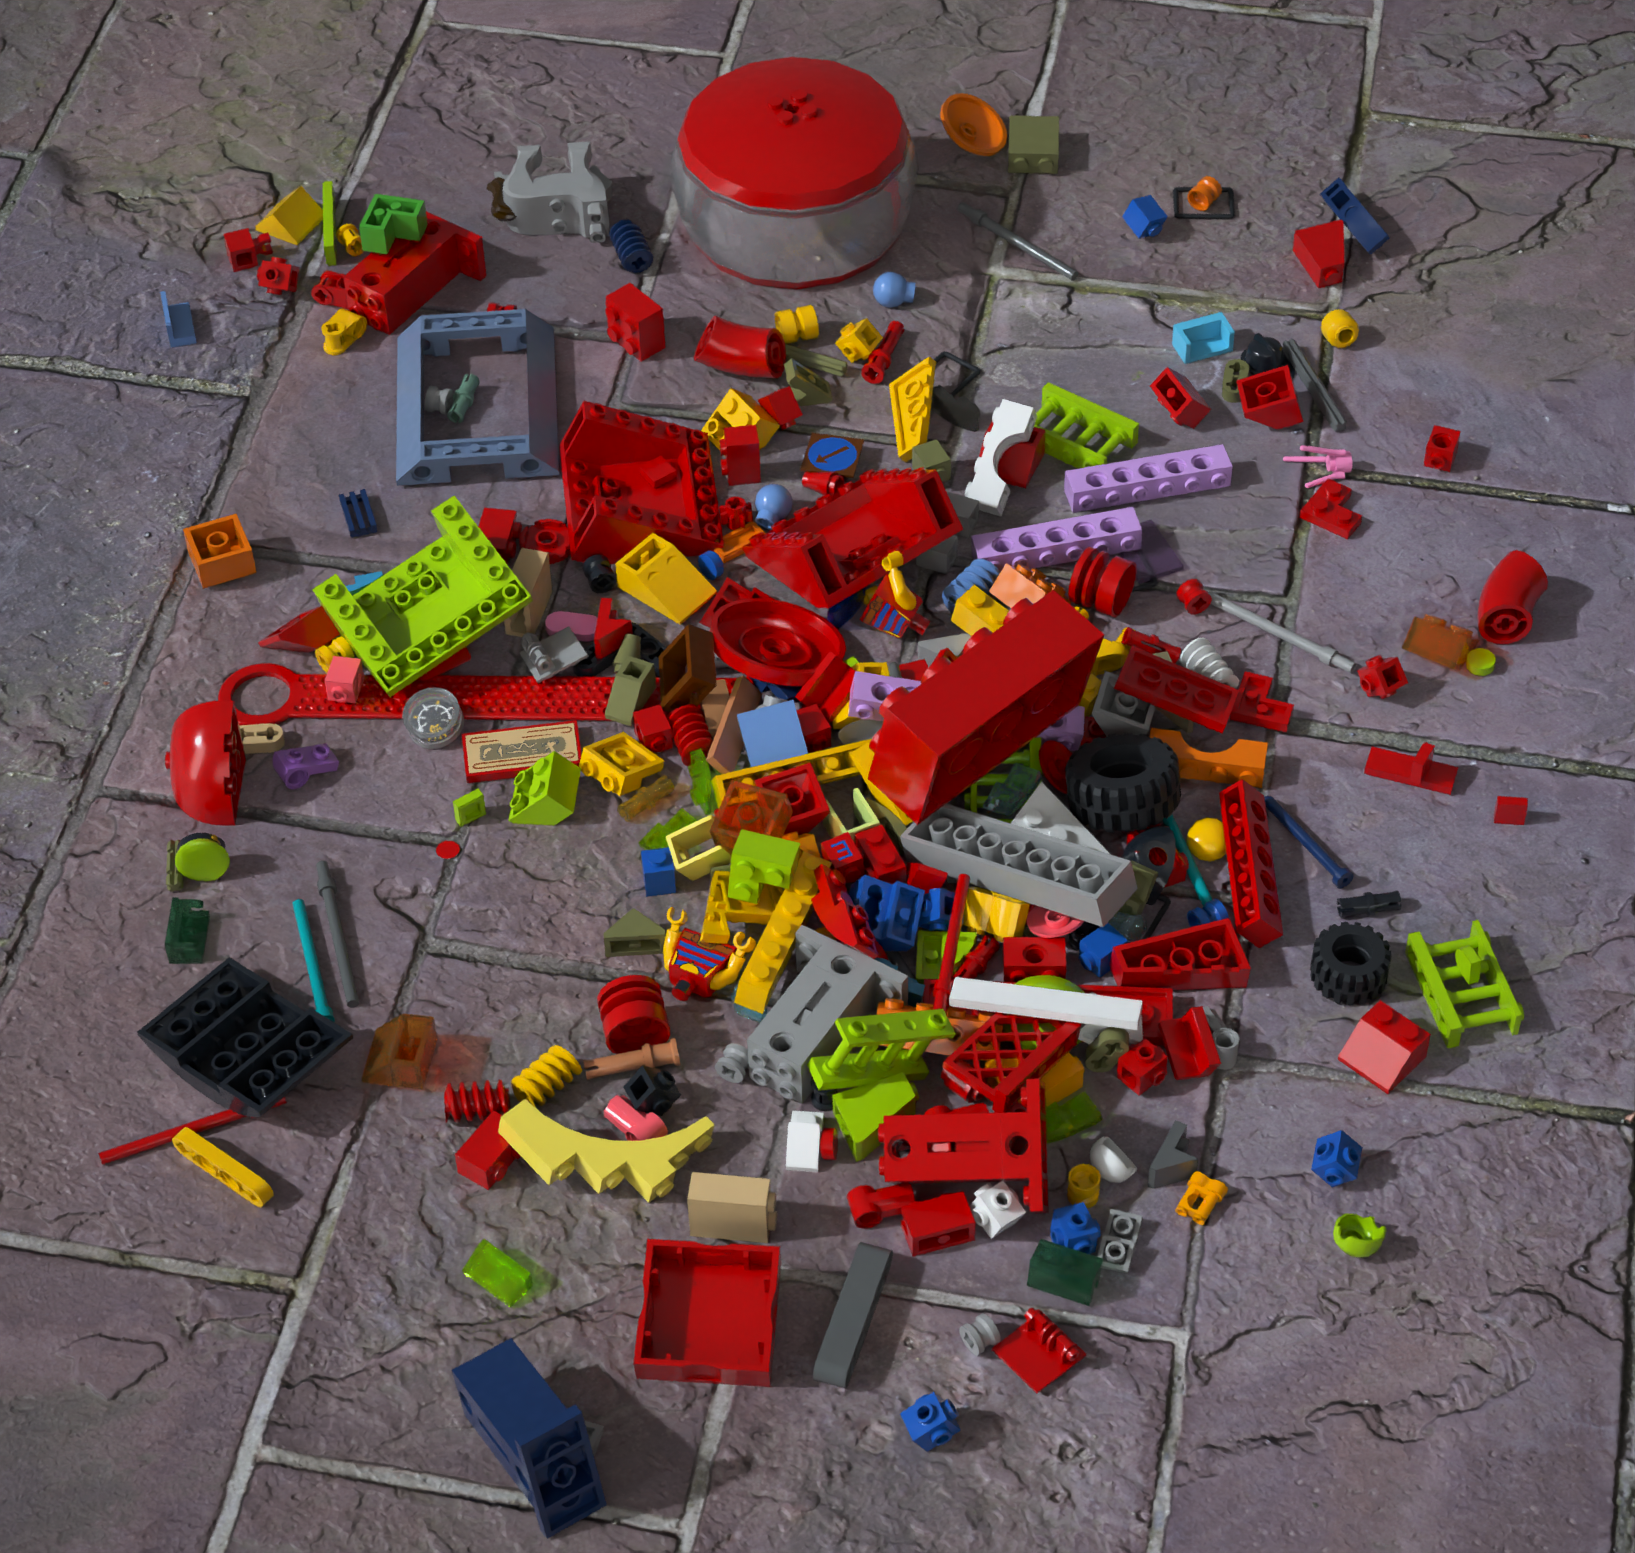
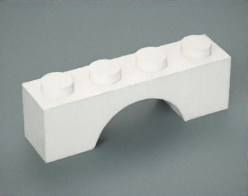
[965,399,1038,516]

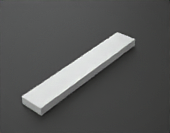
[949,977,1143,1030]

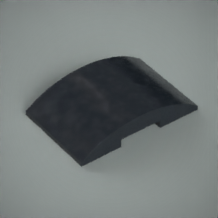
[137,957,353,1117]

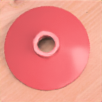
[1026,905,1084,938]

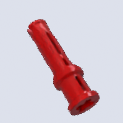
[861,321,905,384]

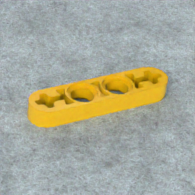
[172,1127,274,1207]

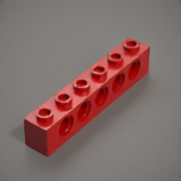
[1219,779,1283,948]

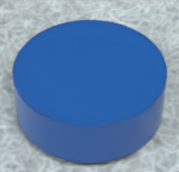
[698,550,724,580]

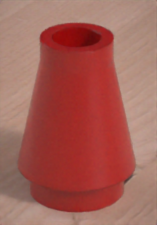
[802,471,844,496]

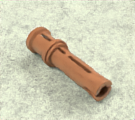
[583,1038,681,1080]

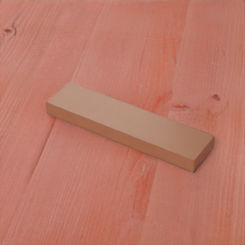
[706,675,763,774]

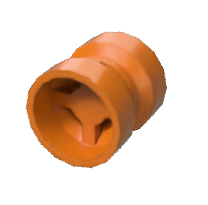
[1187,176,1222,211]

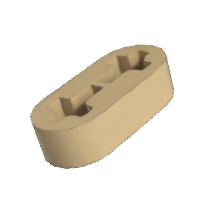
[239,723,285,754]

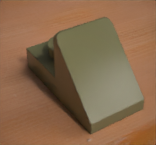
[784,358,833,407]

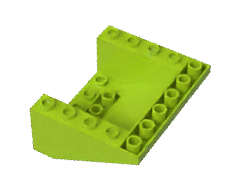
[312,495,533,697]

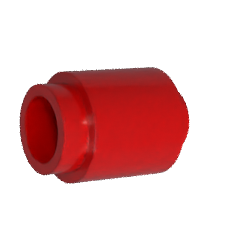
[940,1060,988,1103]

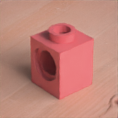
[325,656,365,703]

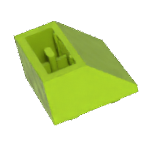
[509,751,581,825]

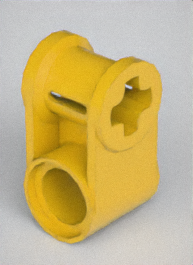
[321,308,367,355]

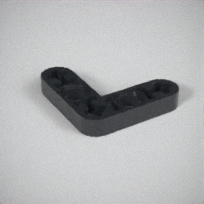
[574,622,667,677]

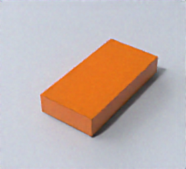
[714,521,766,564]

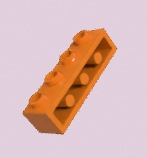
[877,998,1003,1061]

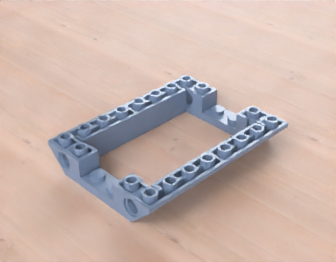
[396,309,559,486]

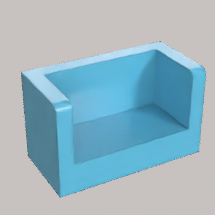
[1172,312,1235,364]

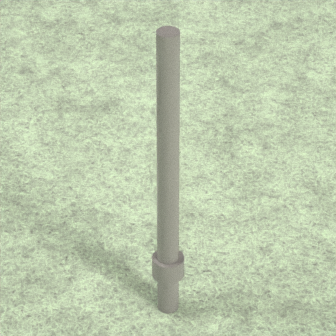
[1209,592,1356,673]

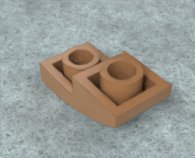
[699,679,730,738]

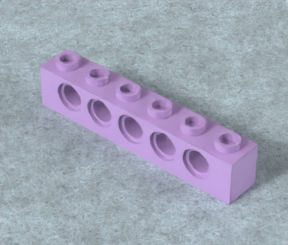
[1064,444,1233,513]
[971,507,1142,572]

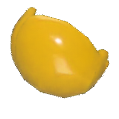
[1186,817,1226,862]

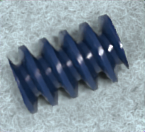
[609,219,654,273]

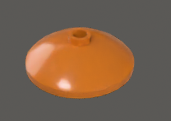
[940,93,1007,156]

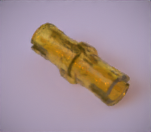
[617,775,675,822]

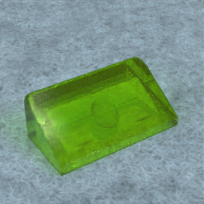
[462,1239,533,1308]

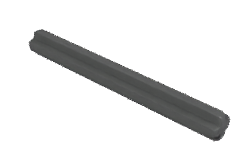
[1282,339,1347,432]

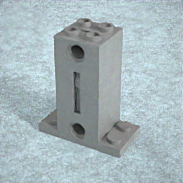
[747,925,908,1104]

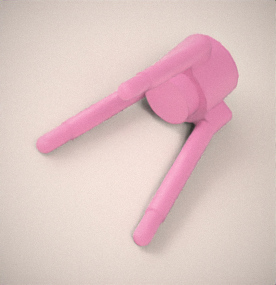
[1283,445,1352,488]

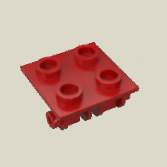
[991,1307,1087,1394]

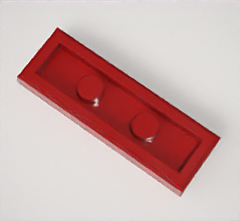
[1364,746,1458,795]

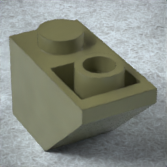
[605,656,656,726]

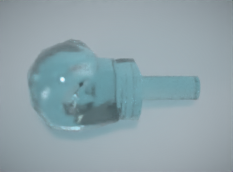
[1108,912,1147,943]

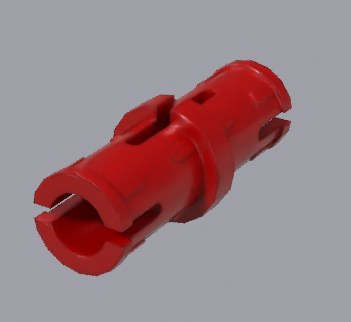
[1121,627,1181,663]
[951,935,1000,980]

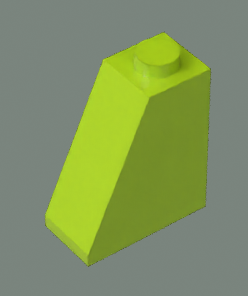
[833,1072,919,1162]

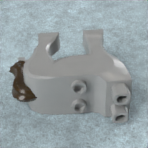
[486,142,613,243]

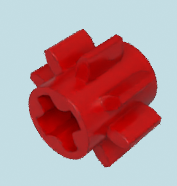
[719,496,753,531]

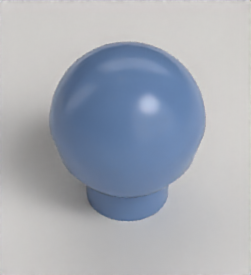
[873,272,915,308]
[755,484,793,530]

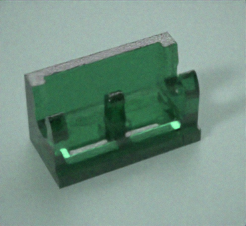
[165,897,210,964]
[1027,1239,1103,1306]

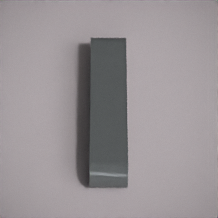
[813,1242,893,1388]

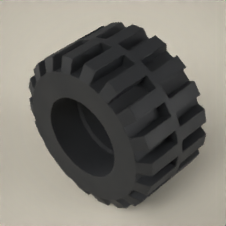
[1310,922,1391,1005]

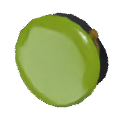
[175,833,230,882]

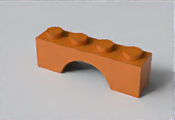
[1149,728,1268,788]

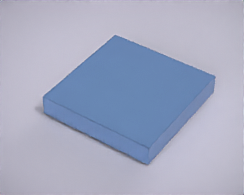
[737,700,808,767]

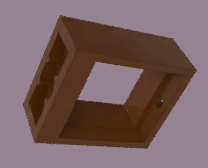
[658,624,717,712]

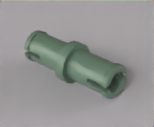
[447,374,480,423]

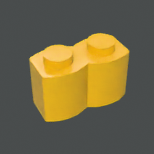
[963,887,1030,942]

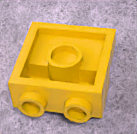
[579,732,665,796]

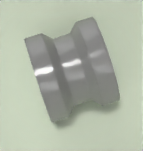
[425,386,454,415]
[715,1043,749,1083]
[959,1313,1001,1356]

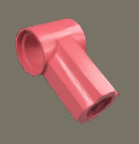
[604,1095,668,1141]

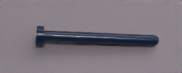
[1265,795,1354,889]

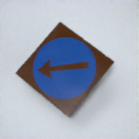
[800,433,864,478]

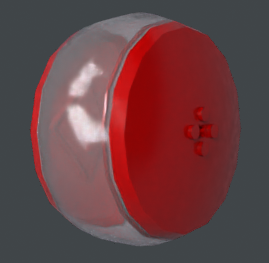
[670,57,919,289]

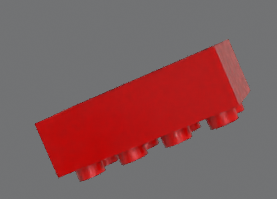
[867,590,1104,825]

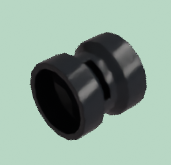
[582,554,617,594]

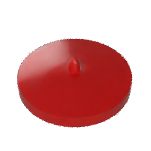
[709,598,846,686]

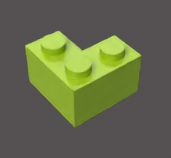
[727,829,800,904]

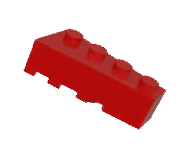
[1109,918,1251,990]

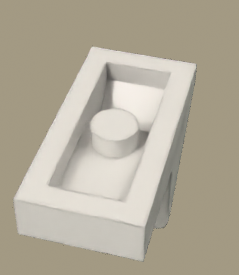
[786,1110,824,1172]

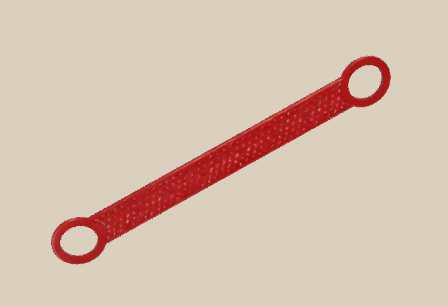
[218,663,807,726]

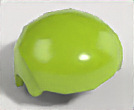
[1333,1213,1386,1258]

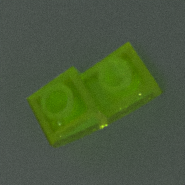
[688,748,712,815]
[1046,1091,1103,1144]

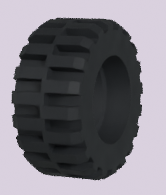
[1065,733,1181,833]

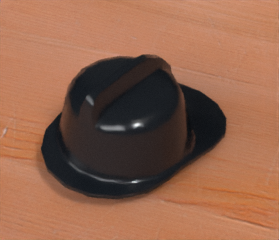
[1241,333,1295,379]

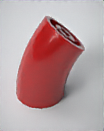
[694,316,786,378]
[1477,550,1548,644]

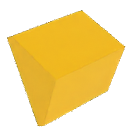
[255,186,323,245]

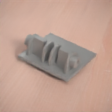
[519,627,588,683]

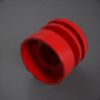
[1068,546,1137,618]
[597,975,671,1054]

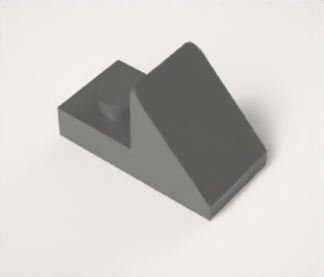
[1148,1120,1198,1189]

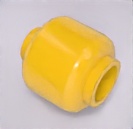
[1321,309,1359,348]

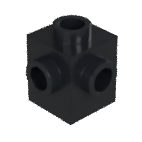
[623,1065,681,1116]

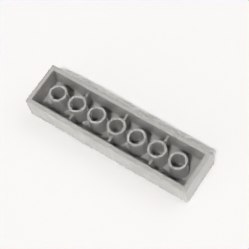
[900,804,1137,927]

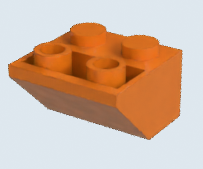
[989,563,1072,608]

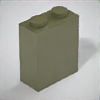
[1008,116,1059,174]

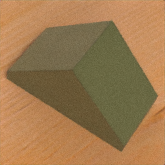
[604,908,665,957]

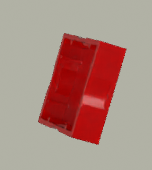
[634,1239,782,1387]

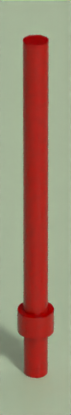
[933,873,970,1011]
[99,1097,287,1165]

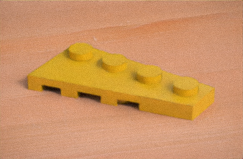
[889,356,936,463]

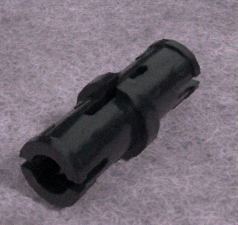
[1337,891,1401,918]

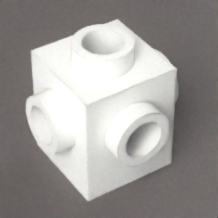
[969,1180,1026,1239]

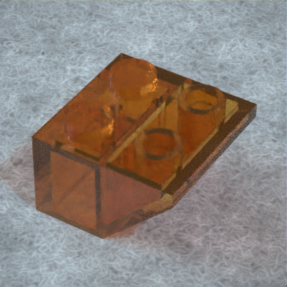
[1402,614,1479,670]
[361,1013,437,1090]

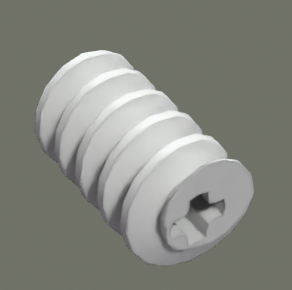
[1180,637,1239,689]

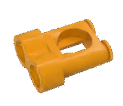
[1175,1171,1228,1225]

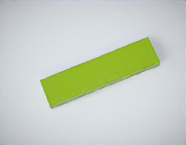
[322,181,337,266]

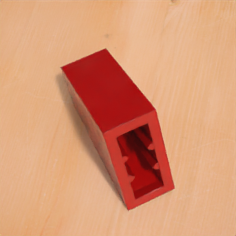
[1293,219,1344,289]

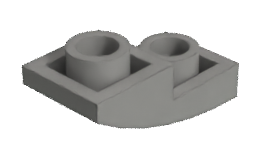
[1096,1209,1143,1274]

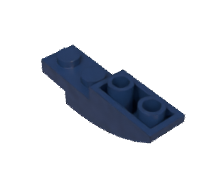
[1320,177,1390,255]

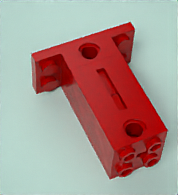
[343,211,487,335]
[878,1079,1049,1214]

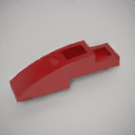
[811,864,878,959]

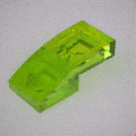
[638,808,698,850]

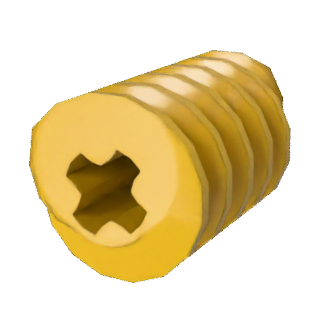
[511,1045,582,1108]

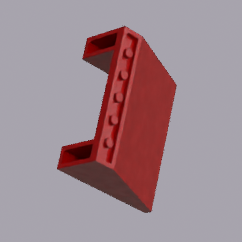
[559,400,724,564]
[742,467,963,608]

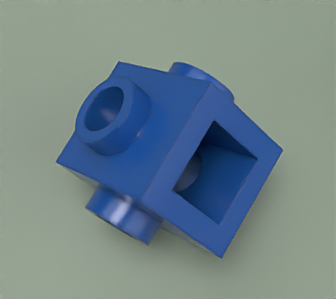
[918,888,964,932]
[1311,1130,1362,1187]
[1050,1202,1101,1260]
[900,1392,961,1452]

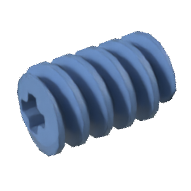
[942,559,1000,614]

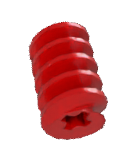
[666,704,713,768]
[444,1079,511,1123]

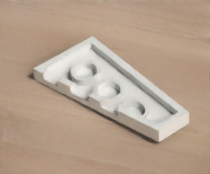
[1011,782,1111,855]

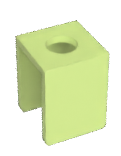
[823,788,880,843]

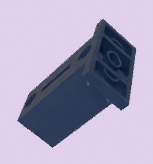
[452,1338,607,1539]

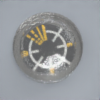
[402,687,464,749]

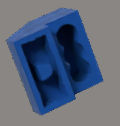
[839,875,925,951]

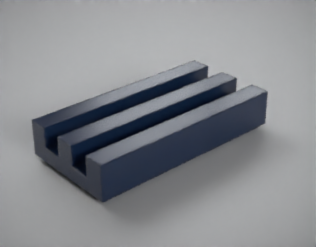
[338,489,378,538]

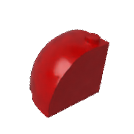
[165,701,246,826]

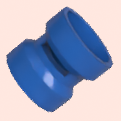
[1187,899,1229,927]

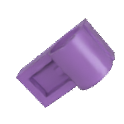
[272,743,339,789]

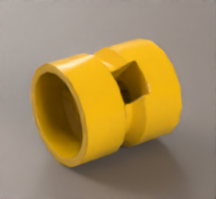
[775,305,819,344]

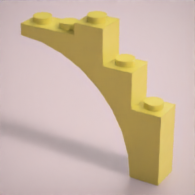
[498,1099,715,1203]

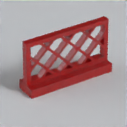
[942,1012,1082,1113]

